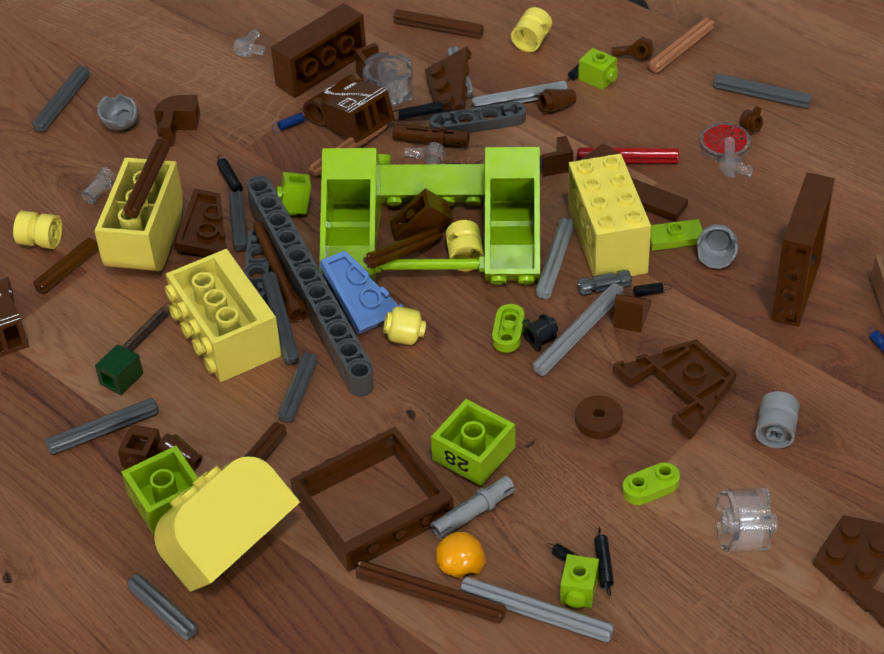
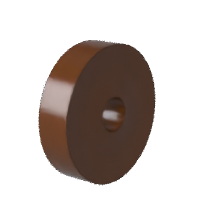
[575,395,623,439]

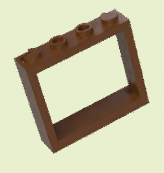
[772,172,835,327]
[290,427,454,572]

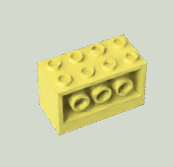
[568,154,651,276]
[165,249,282,383]

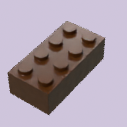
[271,3,366,98]

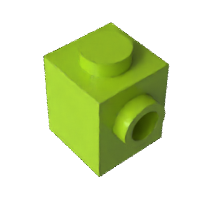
[578,48,618,90]
[276,172,311,215]
[560,554,599,609]

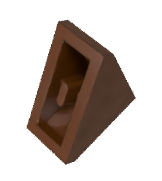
[614,294,652,333]

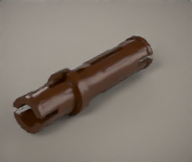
[392,124,470,147]

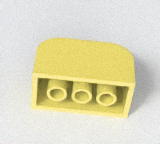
[95,158,183,271]
[154,457,300,592]

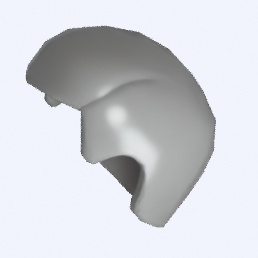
[97,94,138,131]
[697,224,739,269]

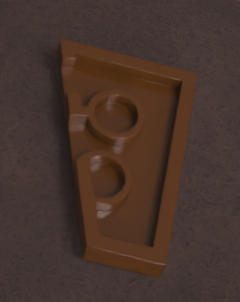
[425,46,471,113]
[174,188,227,257]

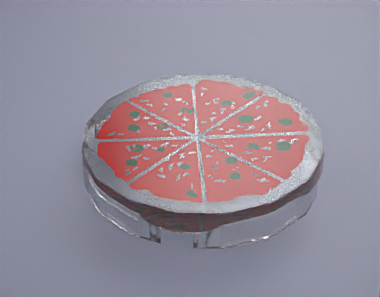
[699,122,751,162]

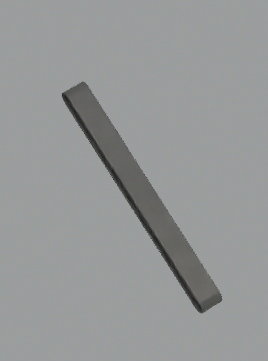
[247,176,374,396]

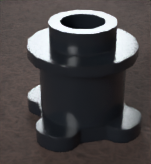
[522,314,558,351]

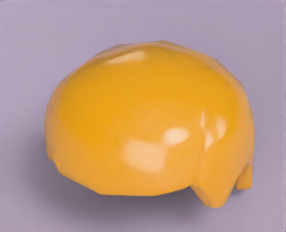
[435,532,486,579]

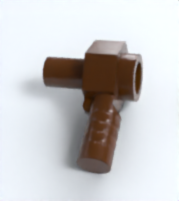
[612,36,654,60]

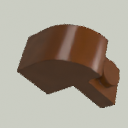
[154,95,201,147]

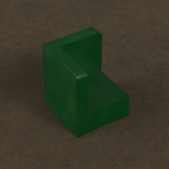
[95,345,143,396]

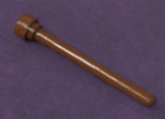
[253,221,309,323]

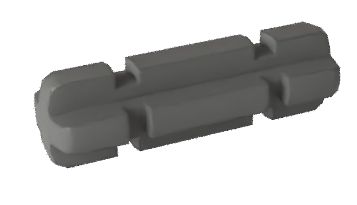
[578,270,632,295]

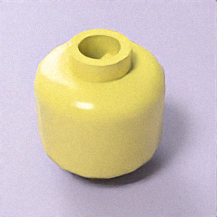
[383,306,426,345]

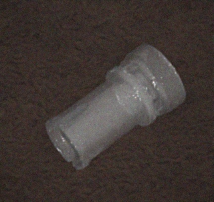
[81,167,117,204]

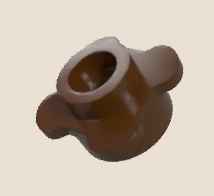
[739,106,763,136]

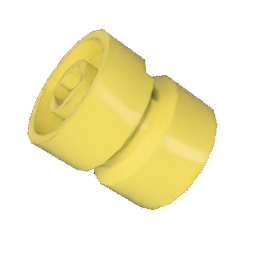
[511,7,552,52]
[13,210,62,249]
[446,220,484,272]

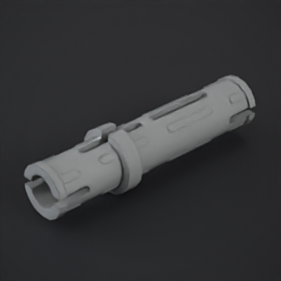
[430,475,516,540]

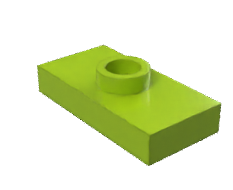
[650,219,703,251]

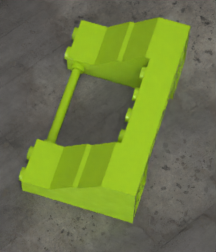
[319,147,540,285]

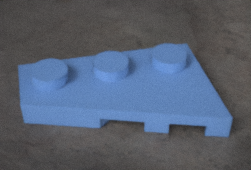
[319,251,404,335]

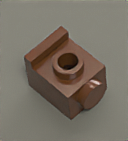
[118,424,161,469]

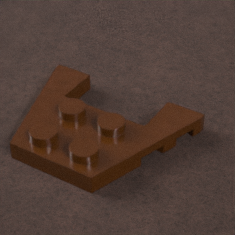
[613,339,736,439]
[813,515,884,628]

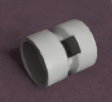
[755,391,800,448]

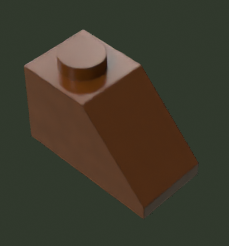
[390,188,453,241]

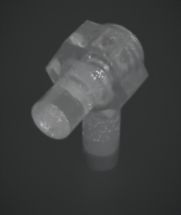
[234,30,265,57]
[719,137,753,178]
[404,142,446,164]

